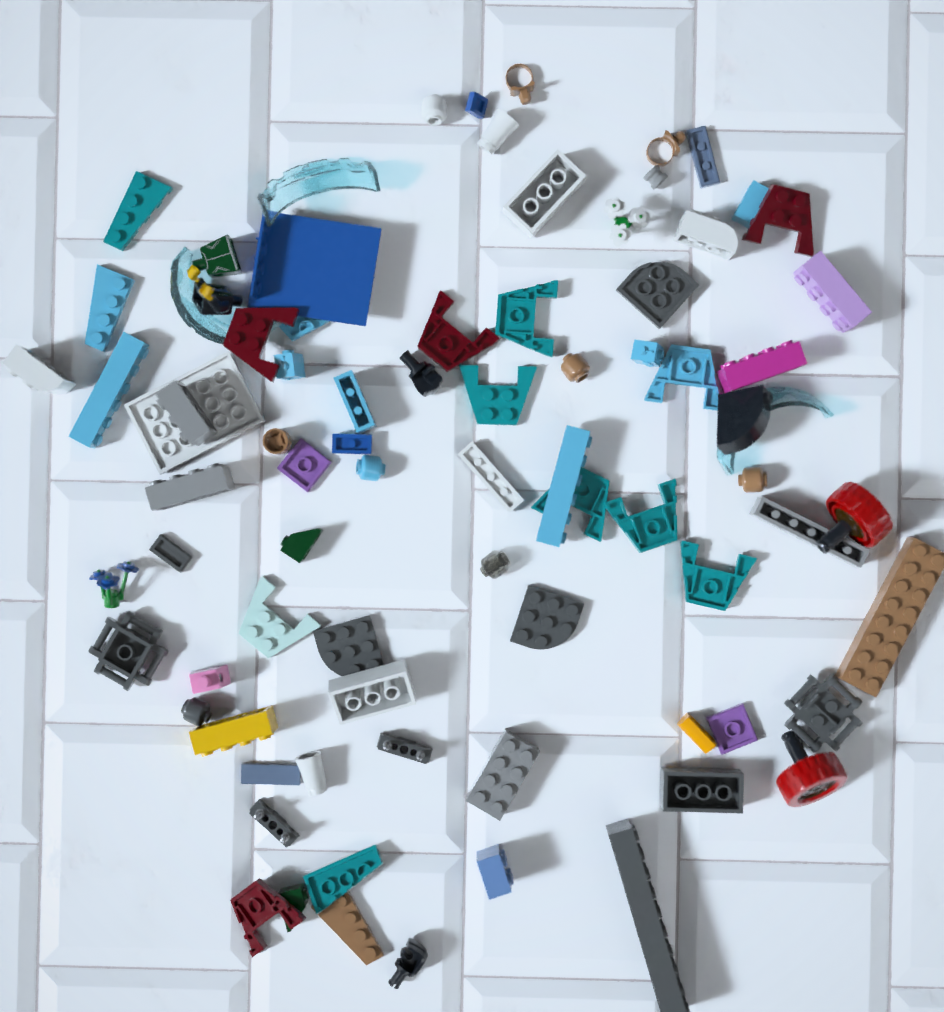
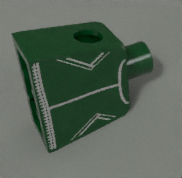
[192,234,243,278]

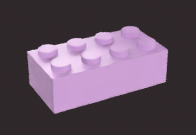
[793,250,872,333]

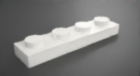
[458,441,524,513]

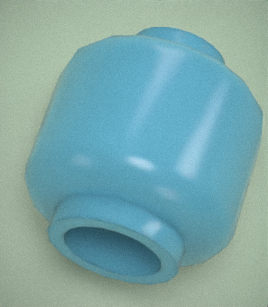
[356,455,386,481]

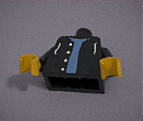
[187,265,242,315]

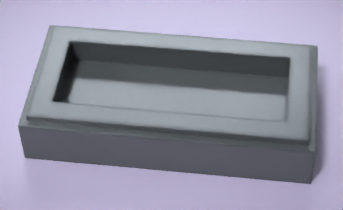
[149,534,193,573]

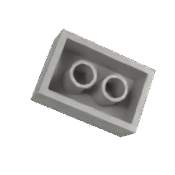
[156,380,218,446]

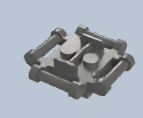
[88,611,169,691]
[784,674,863,753]

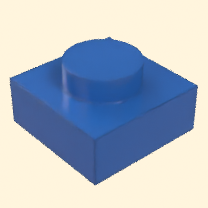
[465,92,489,119]

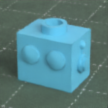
[631,339,664,367]
[274,350,306,380]

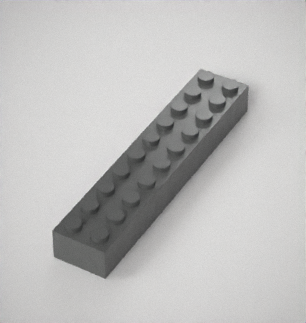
[605,819,690,1012]

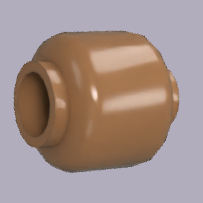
[561,353,590,383]
[738,467,767,493]

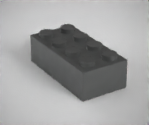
[660,767,744,814]

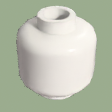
[421,94,447,126]

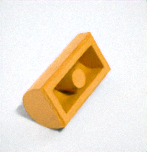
[677,713,716,754]

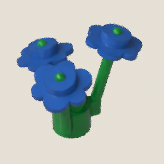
[89,561,139,609]

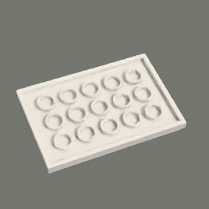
[124,351,265,475]

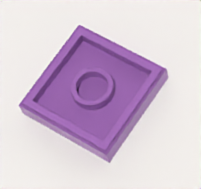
[277,438,332,493]
[706,703,758,755]

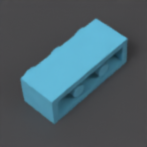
[334,370,377,434]

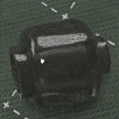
[480,550,510,579]

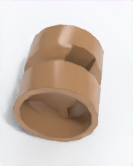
[262,428,292,455]

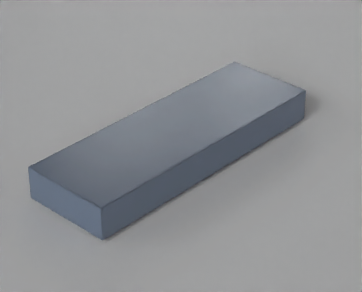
[686,125,720,189]
[241,763,301,786]

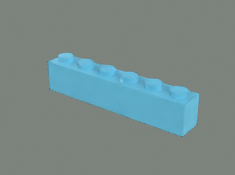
[68,332,149,449]
[536,425,593,547]

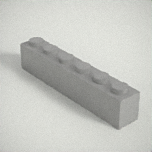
[749,496,870,568]

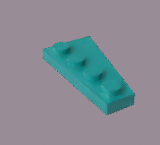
[103,171,173,252]
[303,845,383,915]

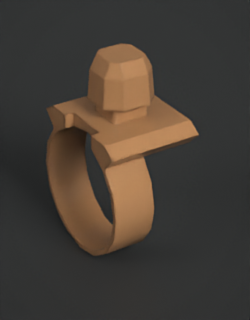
[505,64,535,105]
[646,130,686,167]

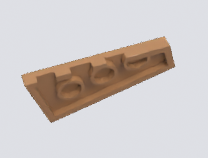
[310,891,384,966]

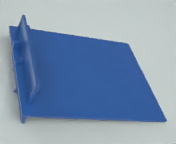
[247,211,382,327]

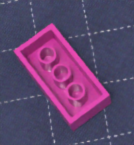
[716,340,807,393]

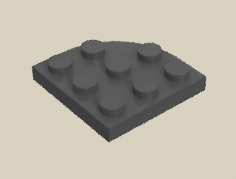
[615,262,700,329]
[510,585,584,650]
[313,615,384,676]

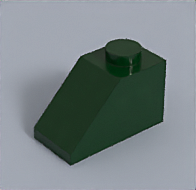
[280,528,324,563]
[278,883,310,933]

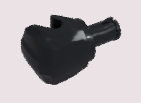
[399,350,443,397]
[388,938,428,989]

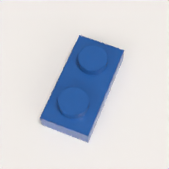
[332,434,372,455]

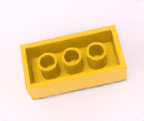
[189,705,279,757]

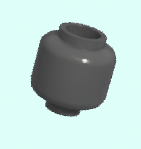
[181,697,212,726]

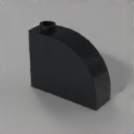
[716,385,773,455]

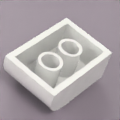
[673,209,738,260]
[2,344,76,395]

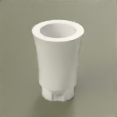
[477,108,519,155]
[295,750,327,796]

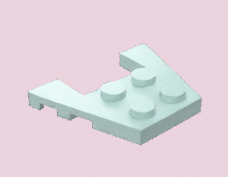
[238,576,321,659]

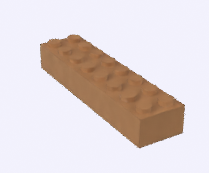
[835,537,944,697]

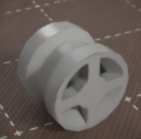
[643,164,668,190]

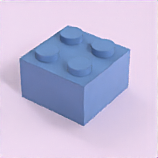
[476,844,514,900]

